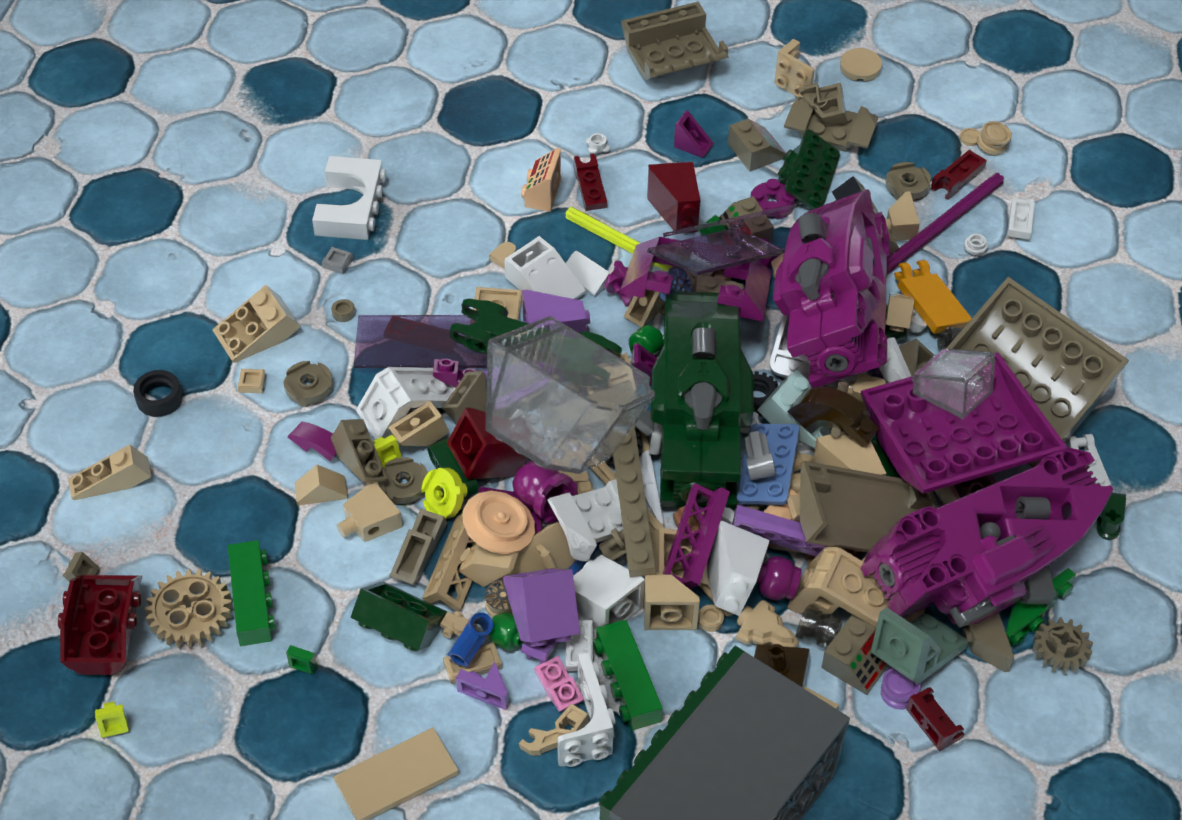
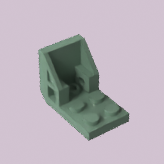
[871,607,969,684]

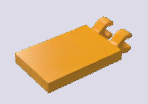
[894,260,972,334]

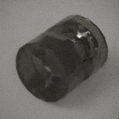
[795,605,843,649]

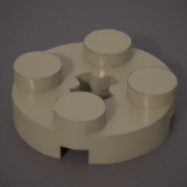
[885,162,931,200]
[283,361,333,407]
[378,457,428,505]

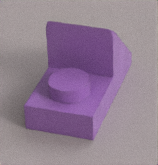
[456,662,508,710]

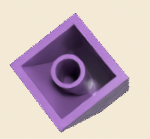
[522,290,590,339]
[503,568,580,646]

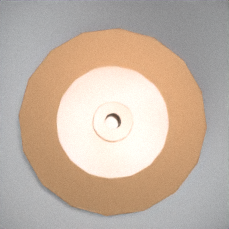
[462,491,535,554]

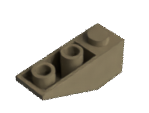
[331,419,388,483]

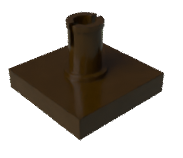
[754,644,810,688]

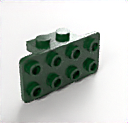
[778,129,840,210]

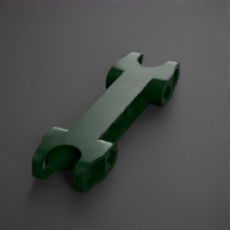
[449,299,622,387]

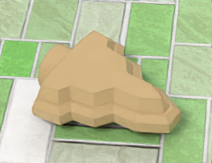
[735,600,799,647]

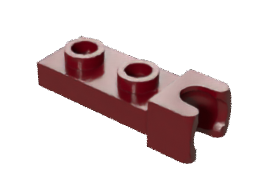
[931,150,987,200]
[573,153,607,211]

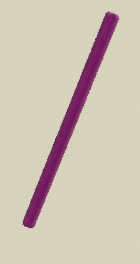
[886,173,1004,275]

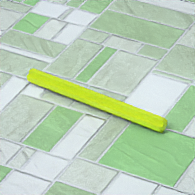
[565,207,681,272]

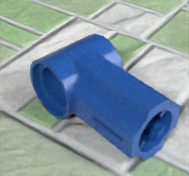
[447,612,493,667]

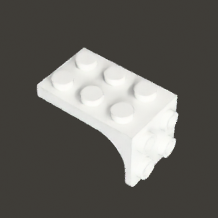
[558,652,615,767]

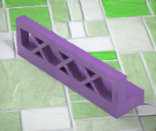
[732,505,832,556]

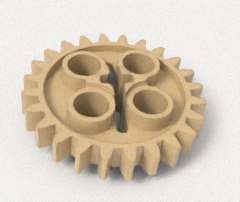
[145,569,233,648]

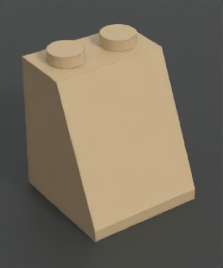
[813,431,886,476]

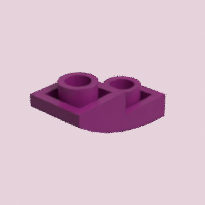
[433,359,476,387]
[287,421,337,461]

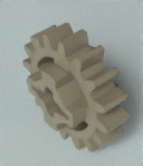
[1033,617,1093,674]

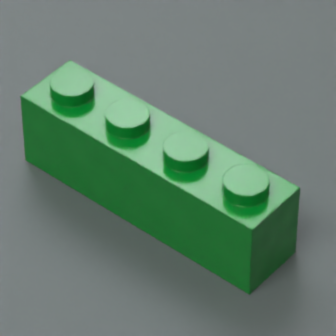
[228,540,276,646]
[593,619,663,731]

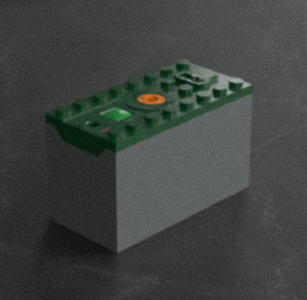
[599,645,850,820]

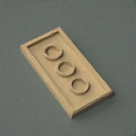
[333,727,459,820]

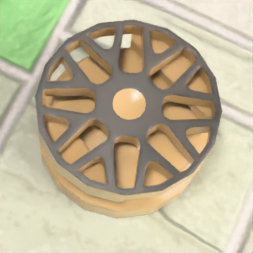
[485,579,513,618]

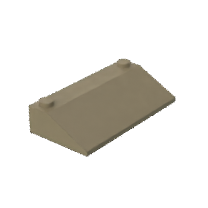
[800,461,939,552]

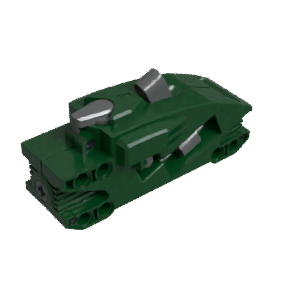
[651,291,754,509]

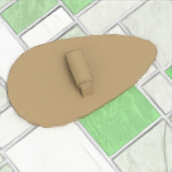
[500,522,576,579]

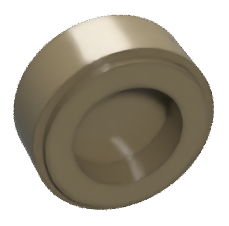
[331,299,355,322]

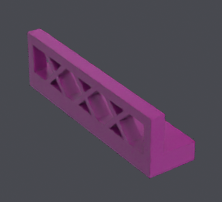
[663,483,730,589]

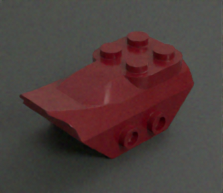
[58,575,143,675]

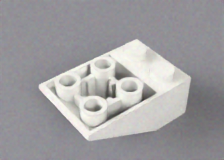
[504,236,586,299]

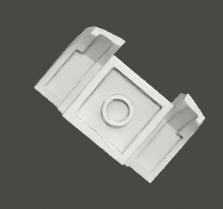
[548,479,623,561]

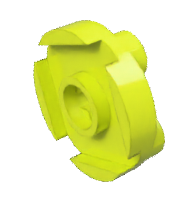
[422,468,467,518]

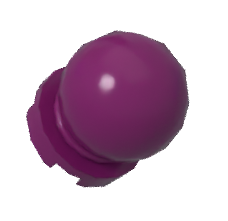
[512,460,578,523]

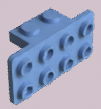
[737,424,800,505]

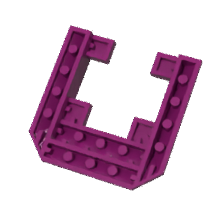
[620,237,772,321]

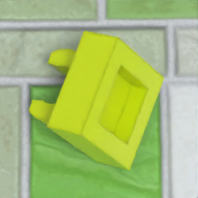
[373,435,402,468]
[95,701,129,738]

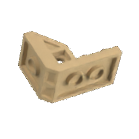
[787,546,891,628]

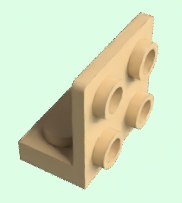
[774,39,815,97]

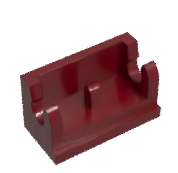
[906,687,965,752]

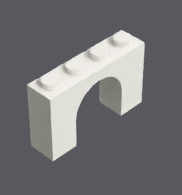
[312,156,386,240]

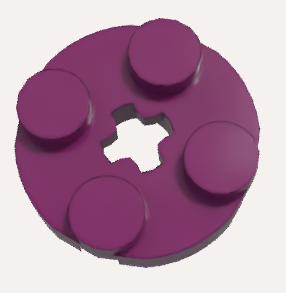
[750,179,795,220]

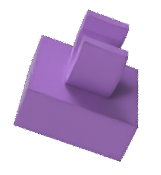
[521,638,557,664]

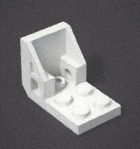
[356,367,456,439]

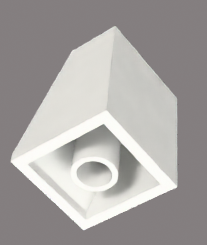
[707,520,770,616]
[573,555,645,630]

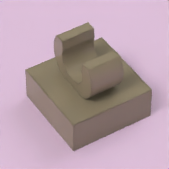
[62,552,99,582]

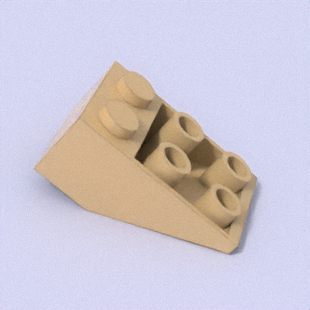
[212,285,301,363]

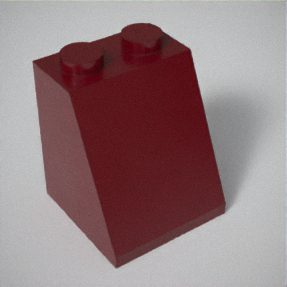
[647,162,701,233]
[447,408,537,479]

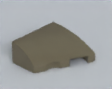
[798,82,847,123]

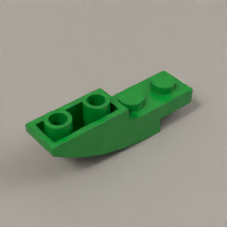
[1005,568,1076,646]

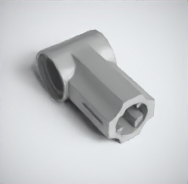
[744,431,776,480]

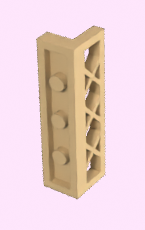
[422,514,476,611]

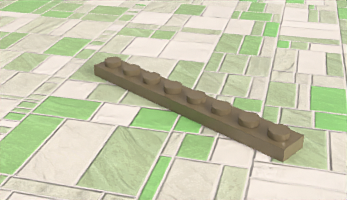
[608,411,656,578]

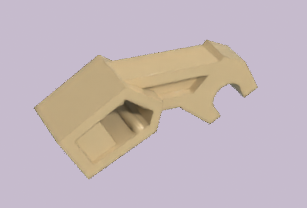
[519,704,589,756]

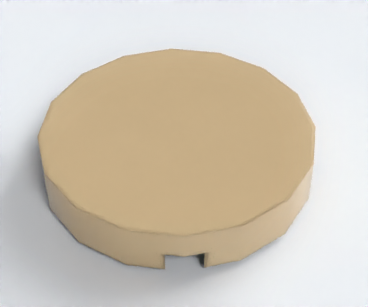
[840,48,882,82]

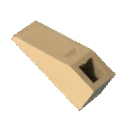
[68,444,151,500]

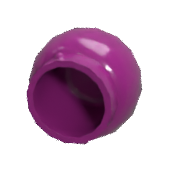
[756,556,802,601]

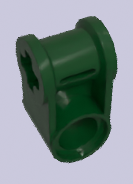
[1096,492,1126,540]

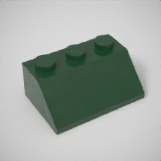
[350,581,447,651]

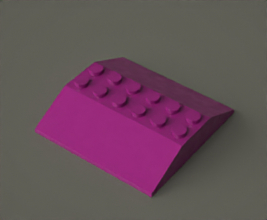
[861,352,1068,494]

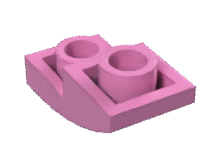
[534,656,584,712]

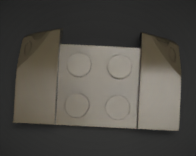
[784,97,879,152]

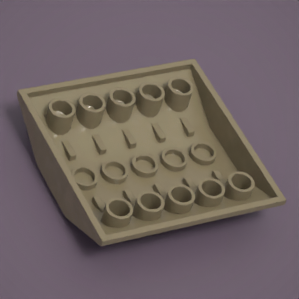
[926,277,1129,467]

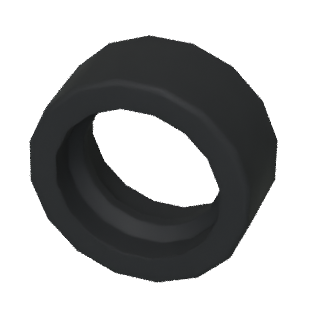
[133,370,182,417]

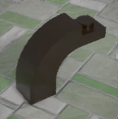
[787,387,879,447]

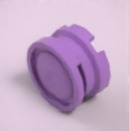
[880,667,921,710]

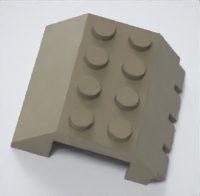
[621,2,729,80]

